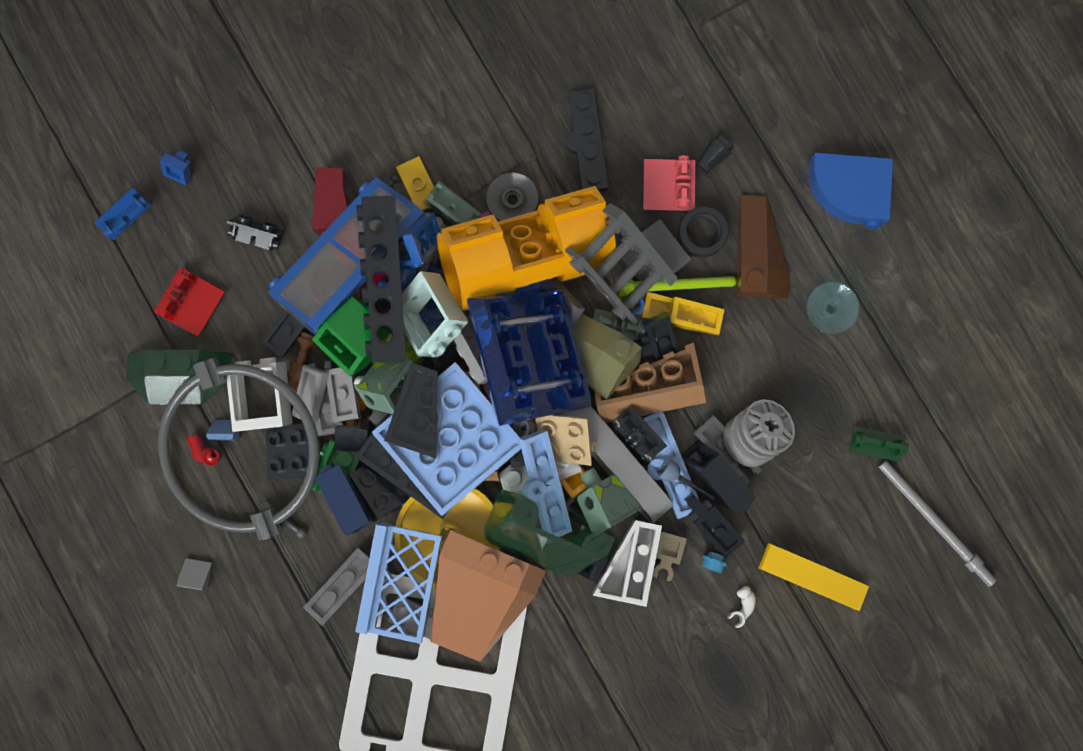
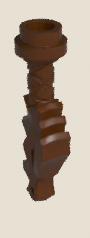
[287,332,316,404]

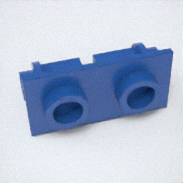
[94,187,151,240]

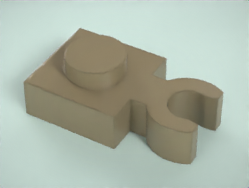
[653,531,687,581]

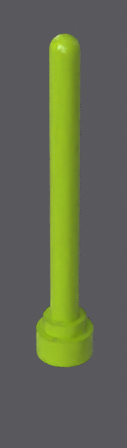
[614,276,737,298]

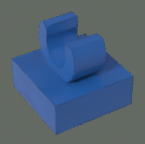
[160,150,191,186]

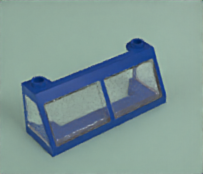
[268,178,424,335]

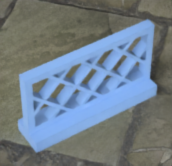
[355,522,443,644]

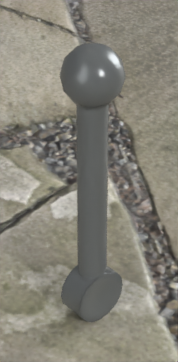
[260,502,307,538]

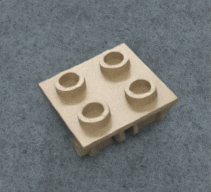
[535,413,596,466]

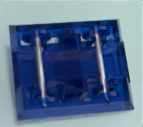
[467,287,591,426]

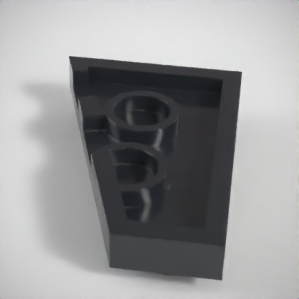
[384,363,438,459]

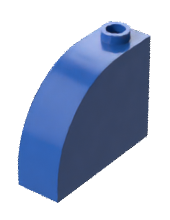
[809,153,893,229]

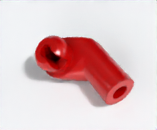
[187,434,221,466]

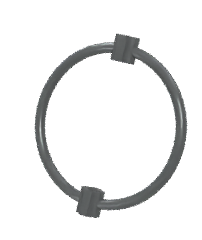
[158,357,320,541]

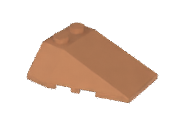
[430,530,546,662]

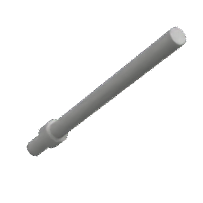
[878,460,997,587]

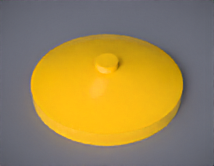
[394,489,502,588]

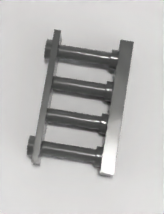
[565,203,678,325]

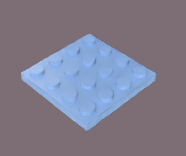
[372,362,521,516]

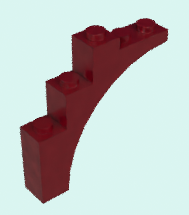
[312,167,418,302]

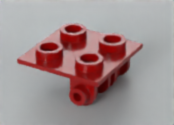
[154,267,225,337]

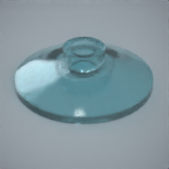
[807,282,860,334]

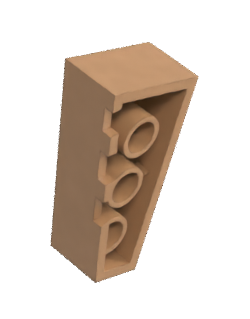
[594,343,706,423]

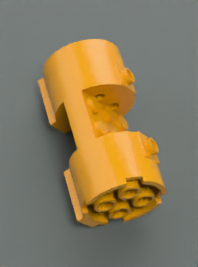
[437,186,616,311]

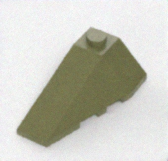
[542,312,642,399]

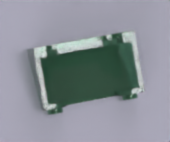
[483,489,615,577]

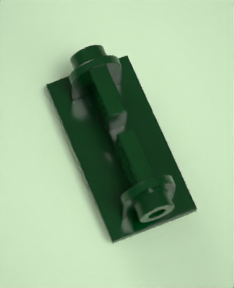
[849,426,909,462]

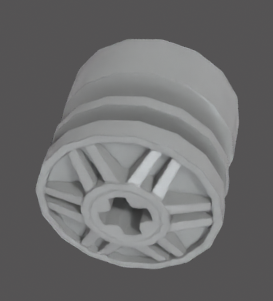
[723,399,795,467]

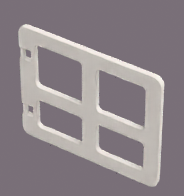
[339,573,527,751]

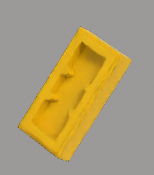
[396,156,434,212]

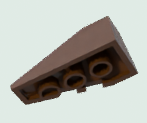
[735,195,789,300]

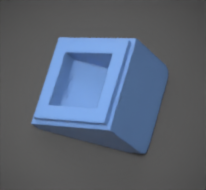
[206,420,240,440]

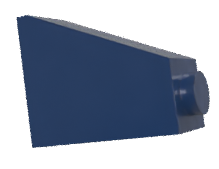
[315,463,376,536]

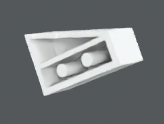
[592,520,662,607]

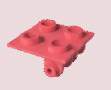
[643,155,695,211]

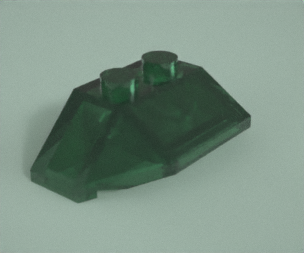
[127,350,233,405]

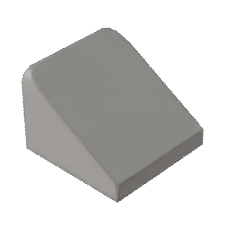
[177,558,212,590]

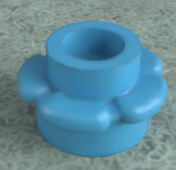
[702,552,727,574]

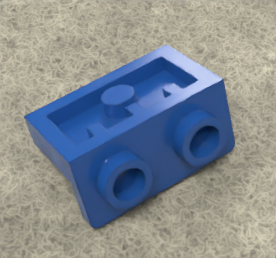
[399,212,440,268]

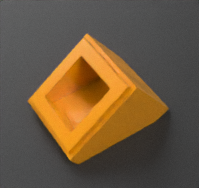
[560,465,587,499]

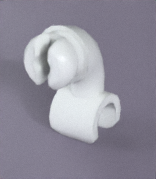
[727,586,756,628]

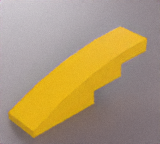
[613,292,725,335]
[758,543,869,611]

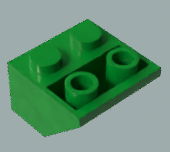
[312,295,392,376]

